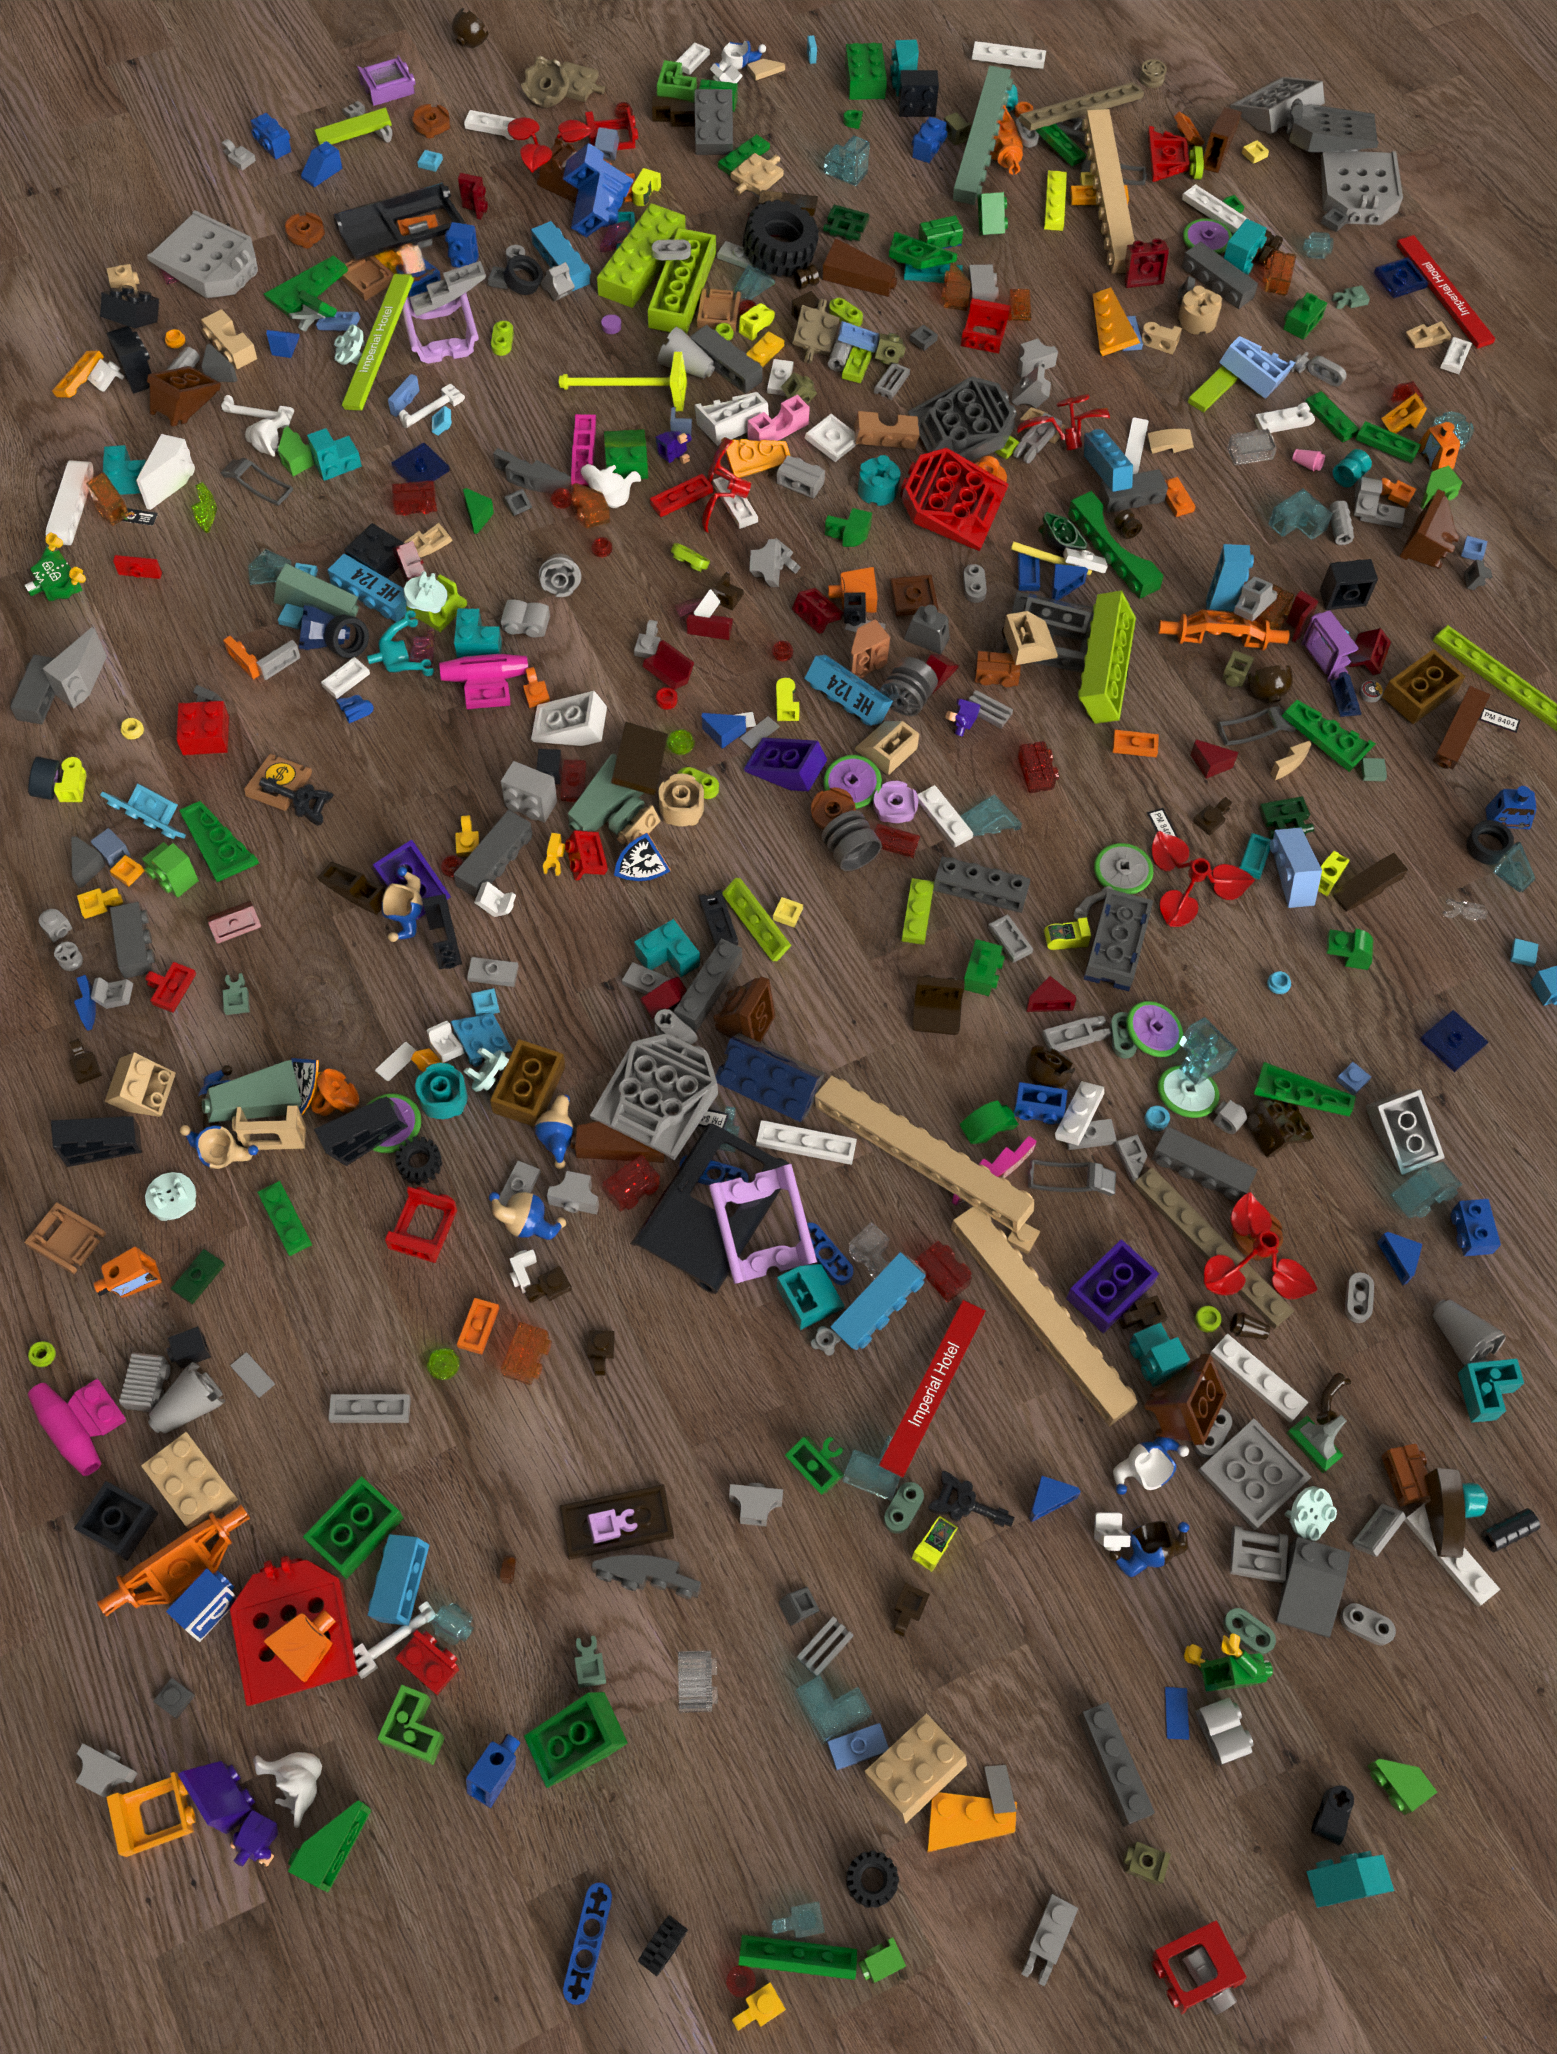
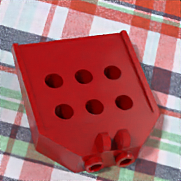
[900,448,1009,551]
[230,1555,359,1707]

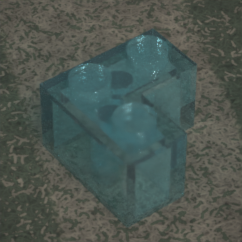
[824,135,870,186]
[1268,488,1333,540]
[1179,1017,1238,1085]
[1390,1162,1462,1218]
[843,1435,901,1501]
[795,1676,872,1745]

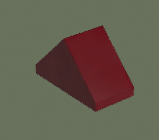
[926,654,959,695]
[1190,739,1239,779]
[640,976,687,1019]
[1026,976,1076,1012]

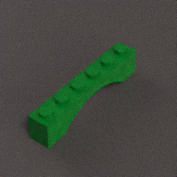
[1068,491,1164,599]

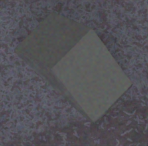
[202,343,238,382]
[71,836,106,888]

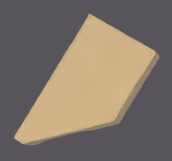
[747,59,785,80]

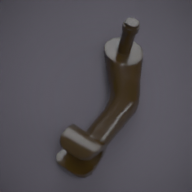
[1317,1373,1351,1425]

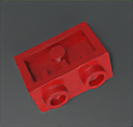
[565,830,608,880]
[395,1630,460,1696]

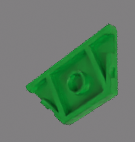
[889,232,957,269]

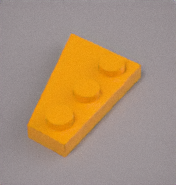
[721,438,790,478]
[927,1792,1017,1853]

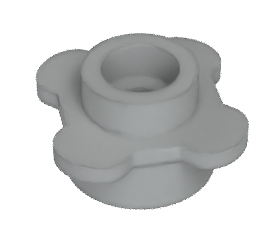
[1291,352,1310,373]
[811,1326,841,1356]

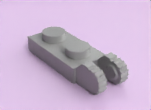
[1013,413,1062,464]
[1042,1016,1112,1052]
[1021,1894,1078,1986]

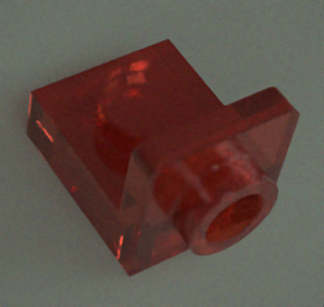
[1391,381,1424,403]

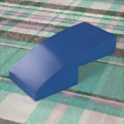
[74,975,96,1031]

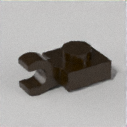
[1193,797,1232,836]
[69,1038,102,1085]
[525,1266,572,1303]
[1118,1295,1168,1329]
[588,1330,615,1376]
[893,1583,930,1637]

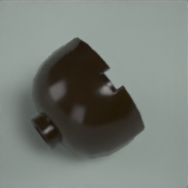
[452,8,489,48]
[1247,665,1293,703]
[1025,1045,1075,1088]

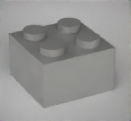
[501,761,557,823]

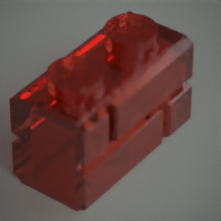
[392,481,437,516]
[1017,741,1059,793]
[602,1155,660,1212]
[915,1241,972,1303]

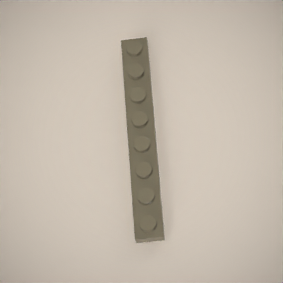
[1019,82,1145,131]
[1134,1167,1294,1329]

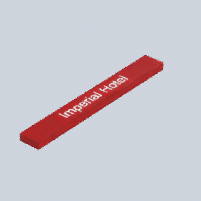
[1396,235,1496,349]
[879,1300,986,1478]

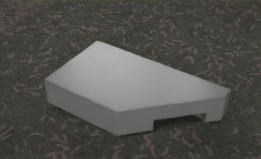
[1114,1134,1148,1184]

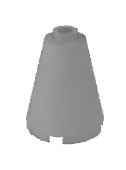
[657,327,715,379]
[1433,1300,1506,1366]
[148,1362,225,1434]

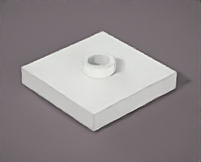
[805,414,857,462]

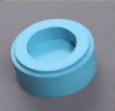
[1144,1106,1170,1131]

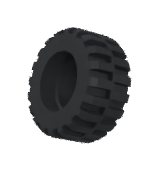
[742,200,819,277]

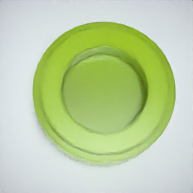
[1194,1306,1222,1333]

